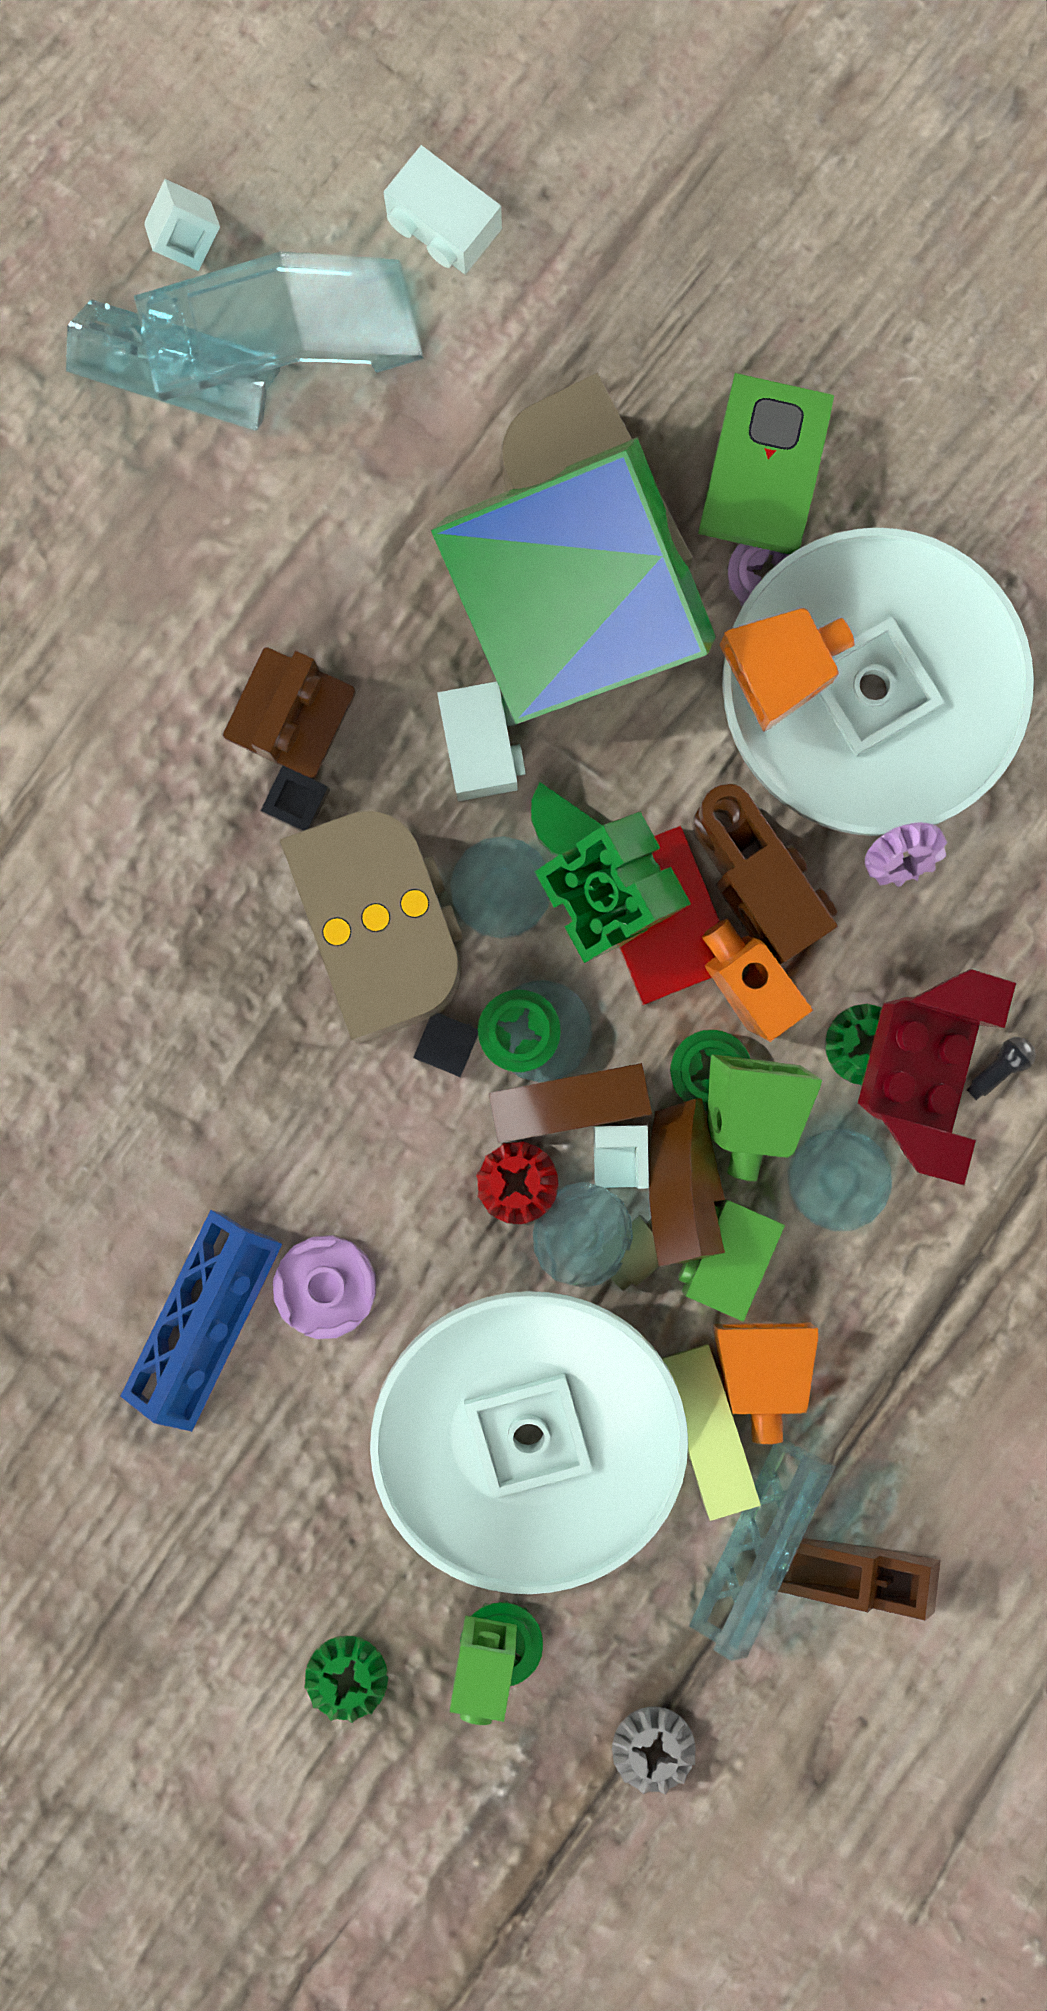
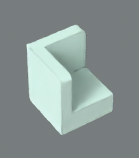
[144,179,220,271]
[593,1125,649,1189]

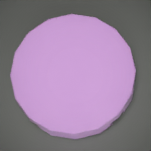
[273,1235,376,1339]

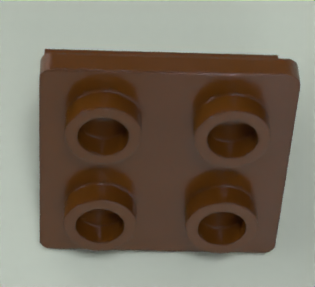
[223,647,356,779]

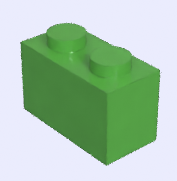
[678,1199,785,1322]
[450,1616,517,1725]

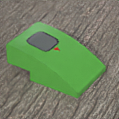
[698,373,834,555]

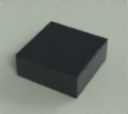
[260,765,330,832]
[413,1013,478,1078]

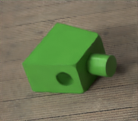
[707,1054,822,1181]

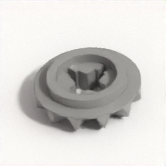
[612,1707,695,1795]

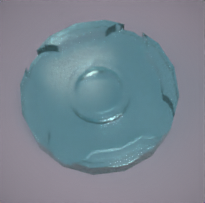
[450,836,550,939]
[497,980,592,1082]
[787,1129,892,1231]
[533,1182,633,1288]

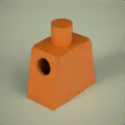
[719,608,855,732]
[702,919,813,1042]
[713,1322,818,1444]

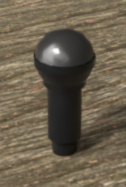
[966,1037,1036,1101]

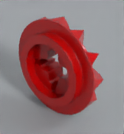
[476,1142,559,1224]

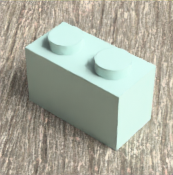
[384,145,502,275]
[437,681,526,802]

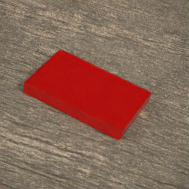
[619,825,720,1006]

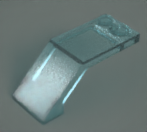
[134,251,424,401]

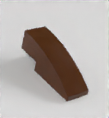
[489,1063,652,1143]
[649,1098,725,1267]
[766,1535,941,1621]

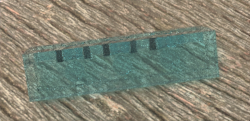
[66,299,281,431]
[689,1438,836,1661]

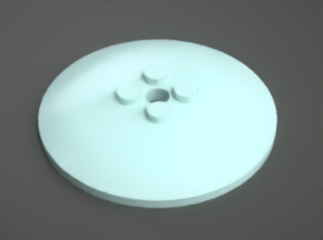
[722,528,1034,836]
[370,1291,688,1594]

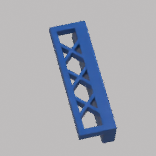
[120,1210,282,1432]

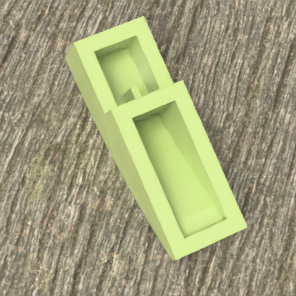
[662,1344,761,1521]

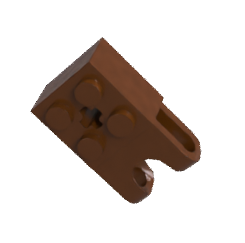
[692,784,838,964]

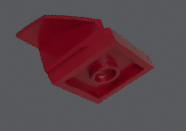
[858,969,1016,1186]

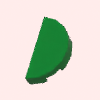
[531,781,603,857]

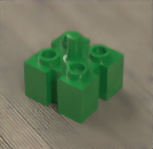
[534,811,691,963]

